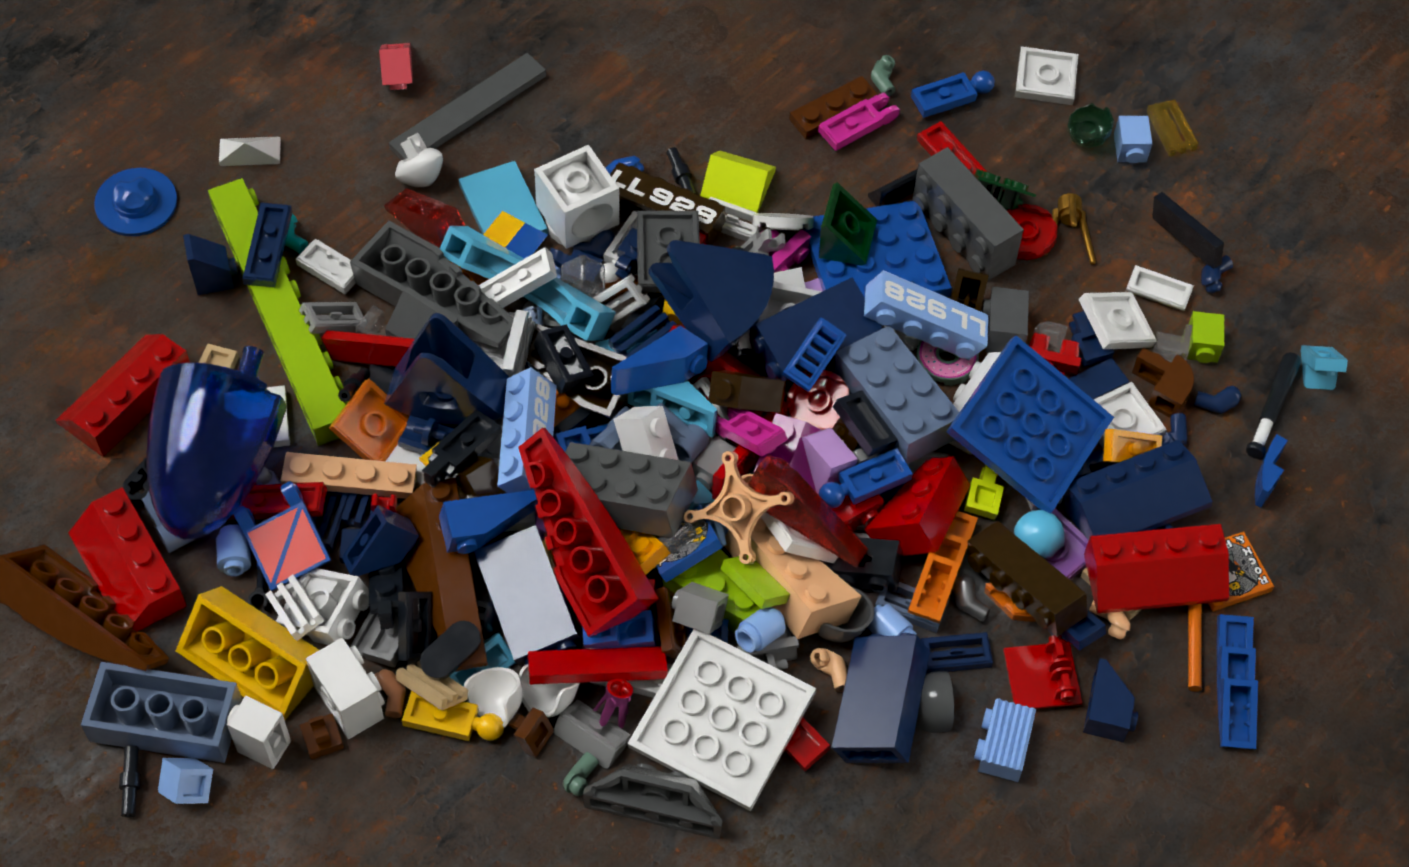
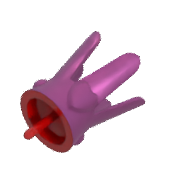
[593,678,633,728]

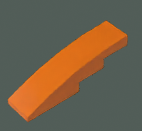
[908,511,978,624]

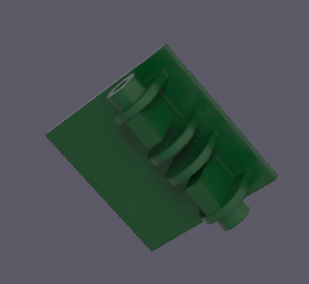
[973,169,1036,211]

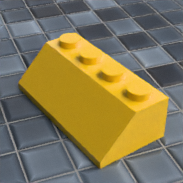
[175,586,319,720]

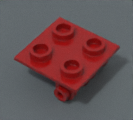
[1003,635,1082,709]

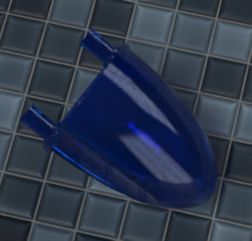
[146,346,286,540]

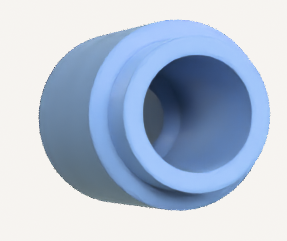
[216,525,251,576]
[867,604,917,636]
[735,607,786,653]

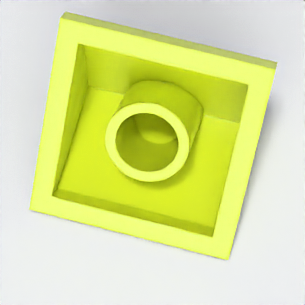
[700,151,776,213]

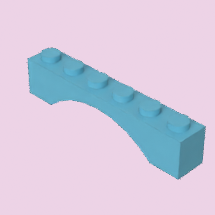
[440,226,616,341]

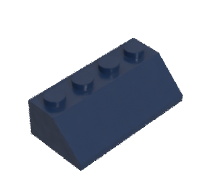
[1065,440,1213,540]

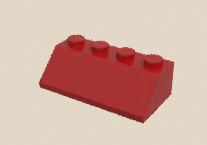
[56,334,193,457]
[68,487,187,632]
[1084,524,1229,614]

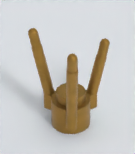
[1045,193,1096,265]

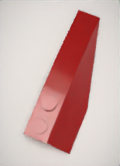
[518,428,659,637]

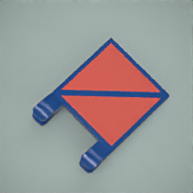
[233,481,332,591]

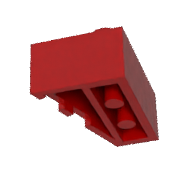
[864,456,970,556]

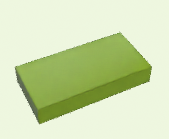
[721,555,790,609]

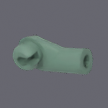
[871,55,896,97]
[563,752,599,796]

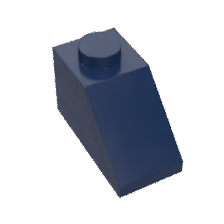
[183,234,238,295]
[342,505,419,576]
[1083,658,1138,742]

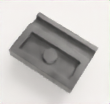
[350,604,419,668]

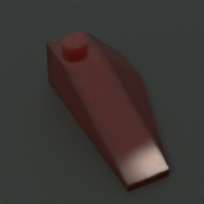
[748,454,868,567]

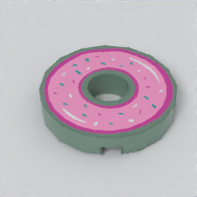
[916,340,979,386]

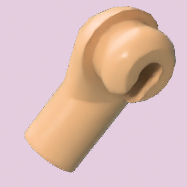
[1089,600,1131,640]
[810,648,848,692]

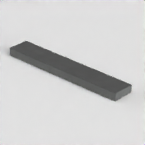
[388,53,546,160]

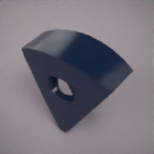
[648,240,774,362]
[384,313,509,425]

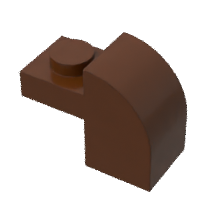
[1132,348,1194,418]

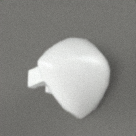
[395,133,443,187]

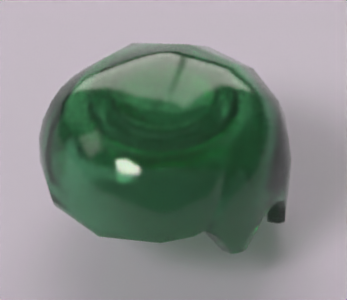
[1067,103,1114,148]

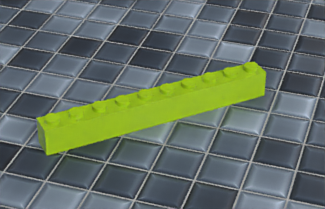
[208,178,349,446]

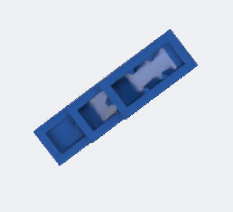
[1217,614,1258,750]

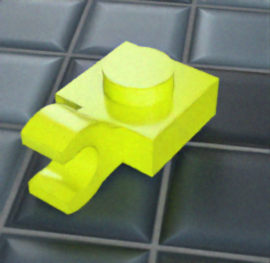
[964,465,1004,520]

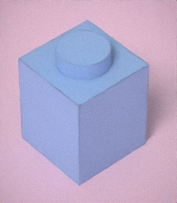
[1114,116,1152,163]

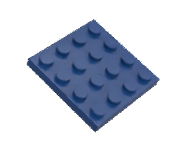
[802,201,952,298]
[946,336,1114,513]

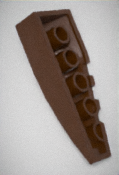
[396,478,488,672]
[0,545,169,671]

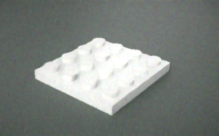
[628,629,816,811]

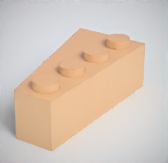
[724,517,862,639]

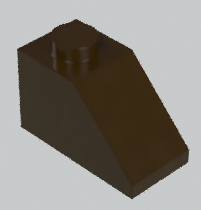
[708,370,786,413]

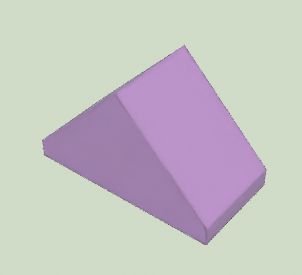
[802,428,858,495]

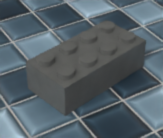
[913,147,1024,281]
[565,442,698,538]

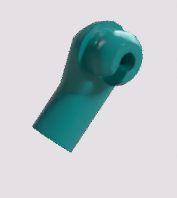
[285,214,308,254]

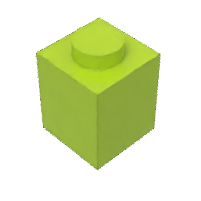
[1186,311,1224,363]

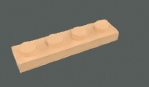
[281,452,417,499]

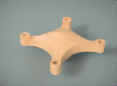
[684,451,794,564]

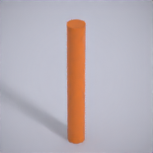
[1188,604,1202,692]

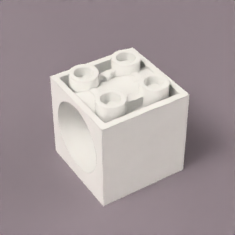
[534,145,619,249]

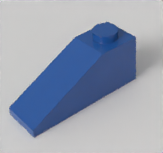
[611,326,708,395]
[439,490,538,554]

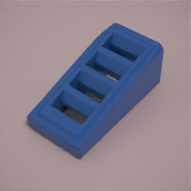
[782,318,847,392]

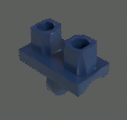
[398,415,454,454]

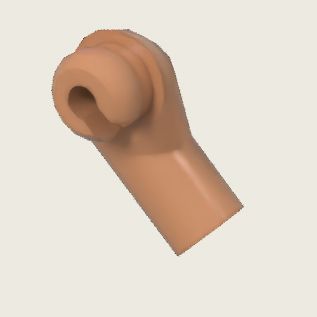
[374,669,406,718]

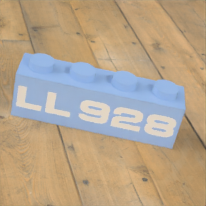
[864,270,988,360]
[497,367,557,493]

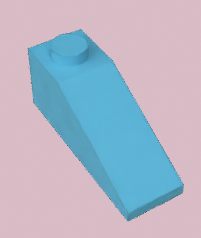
[628,380,717,437]

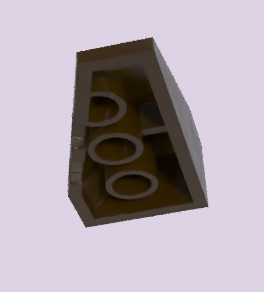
[527,324,629,419]

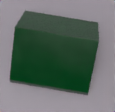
[819,182,877,266]

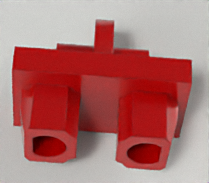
[1029,333,1081,375]

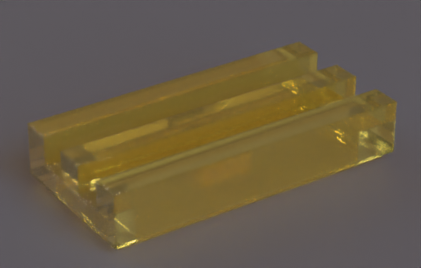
[1147,99,1198,157]

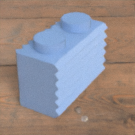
[974,698,1036,782]

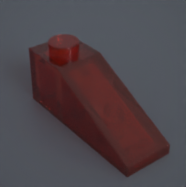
[384,188,465,249]

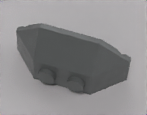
[583,763,722,839]

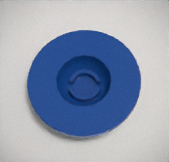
[94,168,177,236]

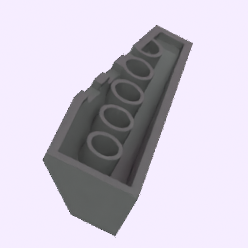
[350,221,514,348]

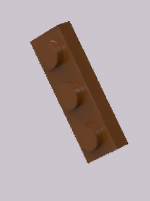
[789,76,878,139]

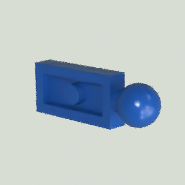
[911,71,995,118]
[819,448,913,508]

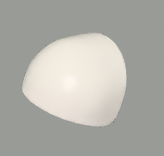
[519,664,580,718]
[464,667,523,728]

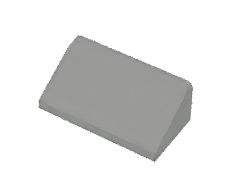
[554,700,632,769]

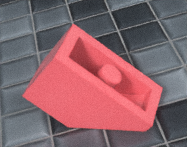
[379,43,413,90]

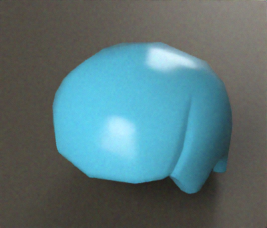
[1014,510,1065,558]

